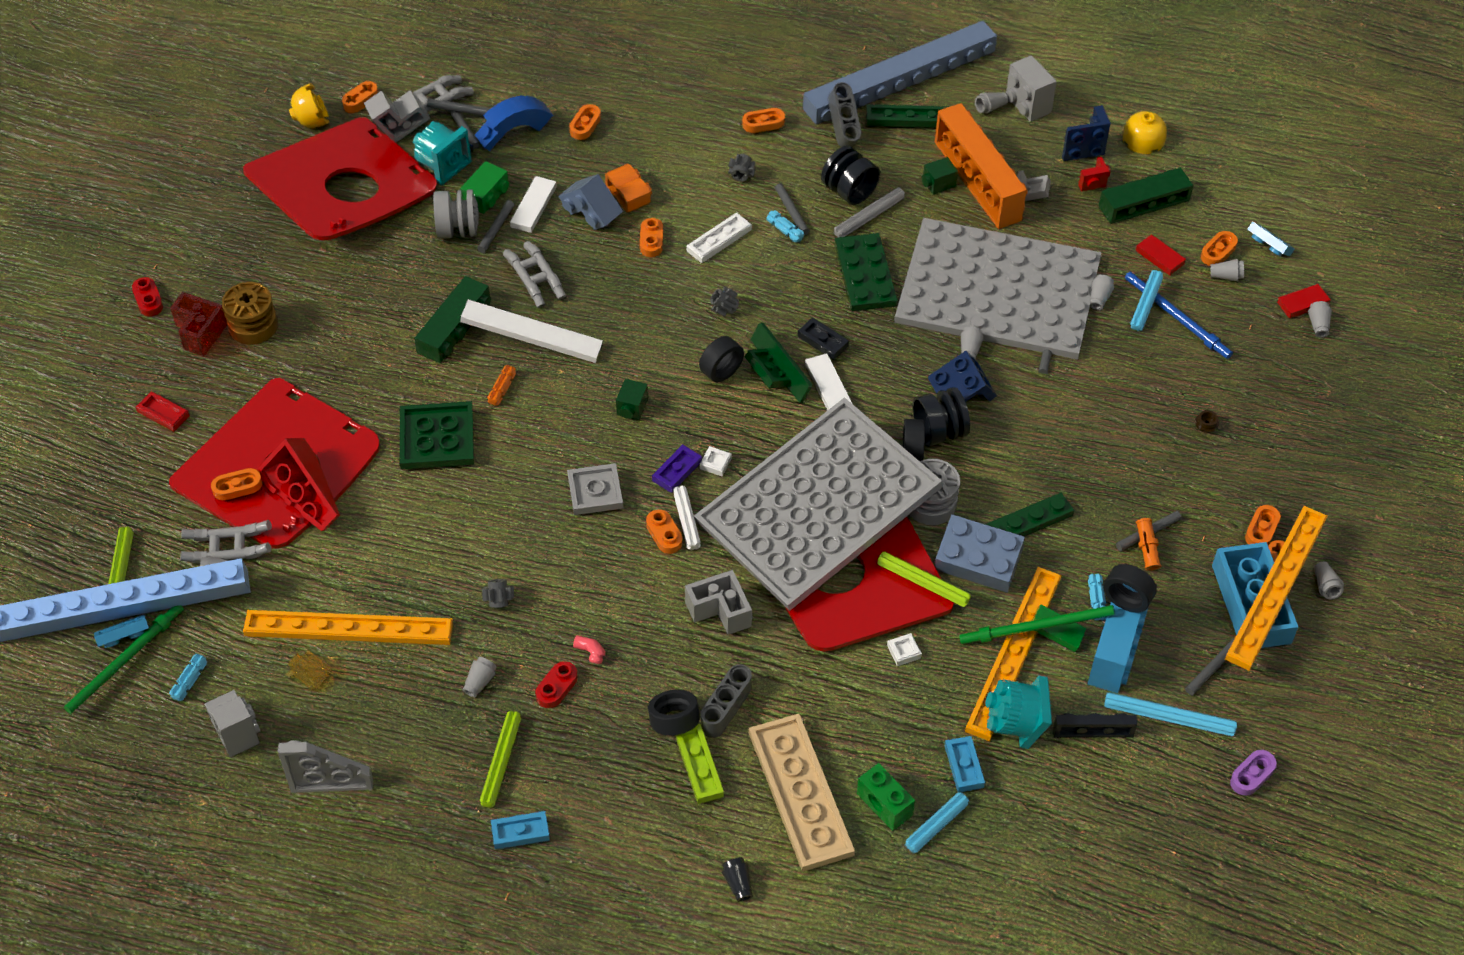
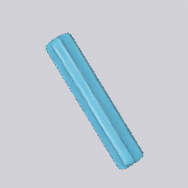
[1130,270,1163,331]
[905,792,969,853]

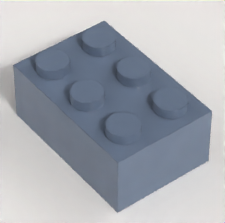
[935,514,1025,593]

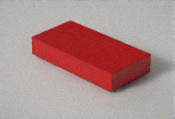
[1135,234,1186,276]
[1277,284,1331,319]
[136,391,190,432]

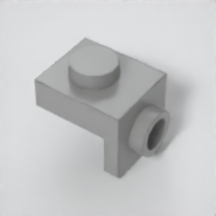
[1017,170,1051,201]

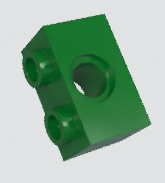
[857,763,915,831]

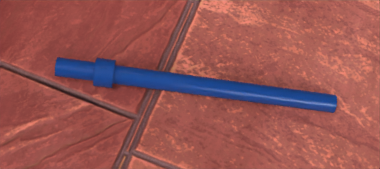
[1125,272,1233,359]

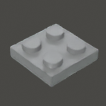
[567,463,623,515]

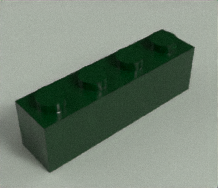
[1099,167,1194,224]
[414,276,491,363]

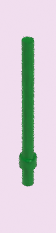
[64,605,184,714]
[959,605,1115,644]

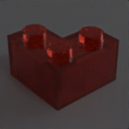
[170,291,227,357]

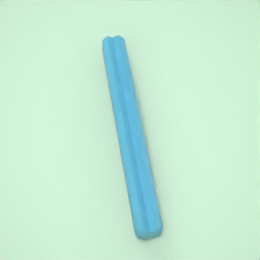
[1104,692,1237,736]

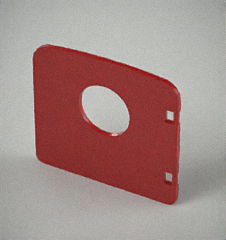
[243,117,437,240]
[169,378,380,549]
[785,516,954,652]

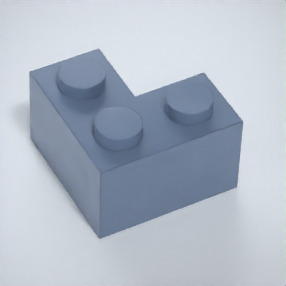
[558,174,623,230]

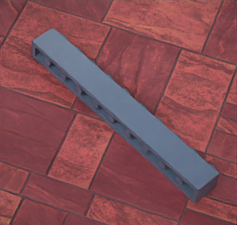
[803,21,997,125]

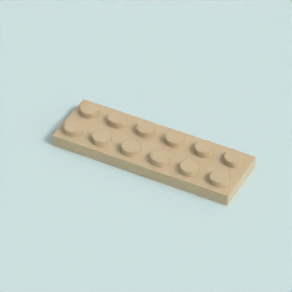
[749,714,855,872]

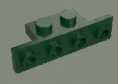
[745,323,812,403]

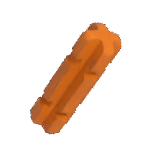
[487,365,516,406]

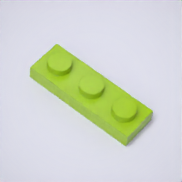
[675,724,724,804]

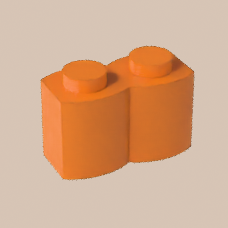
[605,164,652,213]

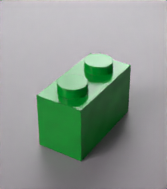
[460,161,509,214]

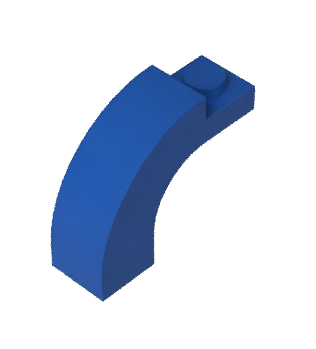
[475,96,553,151]

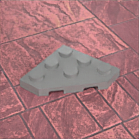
[278,740,373,793]

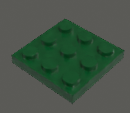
[400,401,474,469]

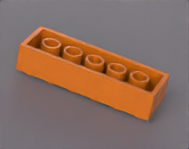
[935,103,1027,229]

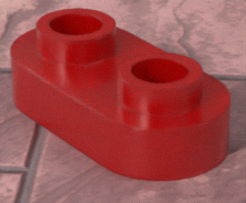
[132,277,163,317]
[535,661,578,708]

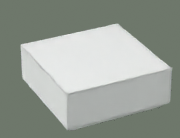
[700,446,732,477]
[887,633,922,666]

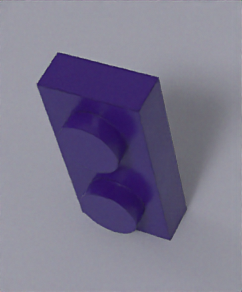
[652,444,702,493]

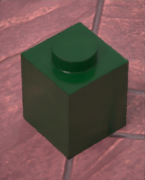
[921,157,958,195]
[616,379,648,421]

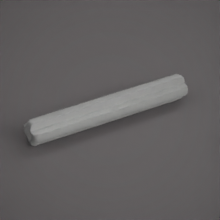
[834,187,905,237]

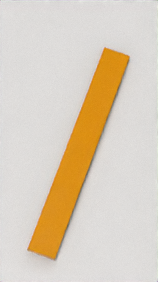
[1225,506,1328,671]
[965,567,1062,742]
[243,610,453,645]

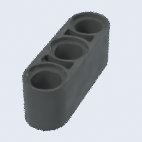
[828,82,861,147]
[701,664,752,738]

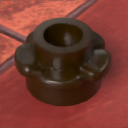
[1195,410,1219,433]

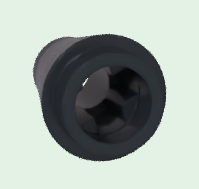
[722,857,753,902]

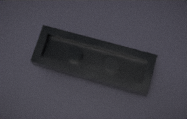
[1053,713,1138,738]

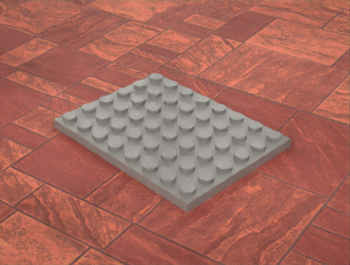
[894,218,1101,360]
[694,397,943,611]

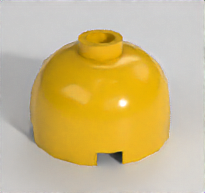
[289,83,329,128]
[1122,111,1167,154]

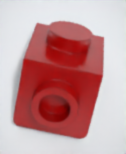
[1078,157,1111,192]

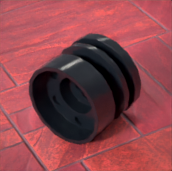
[821,145,881,206]
[912,387,970,446]

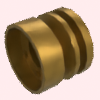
[222,282,278,345]

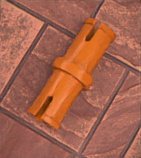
[1136,518,1162,571]

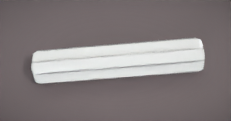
[673,485,700,550]

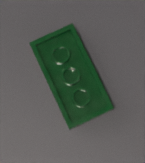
[834,233,897,312]

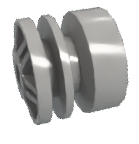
[433,189,479,239]
[909,459,960,525]

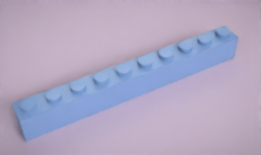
[0,558,251,642]

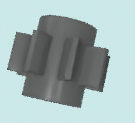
[728,154,756,181]
[710,286,739,317]
[482,579,514,608]

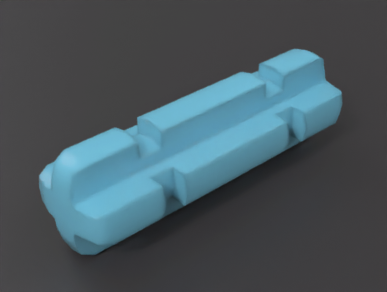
[766,210,804,242]
[1088,574,1106,621]
[170,654,207,701]

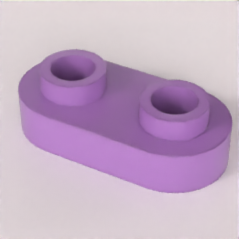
[1230,750,1276,796]

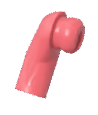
[573,635,606,664]

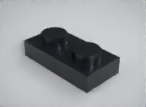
[797,317,849,360]

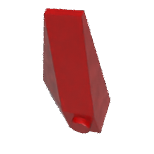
[256,438,340,531]

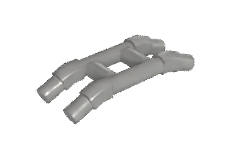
[413,75,473,113]
[503,241,566,308]
[180,520,272,564]

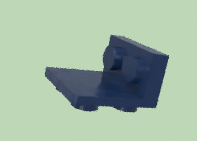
[1062,105,1111,161]
[928,350,997,402]

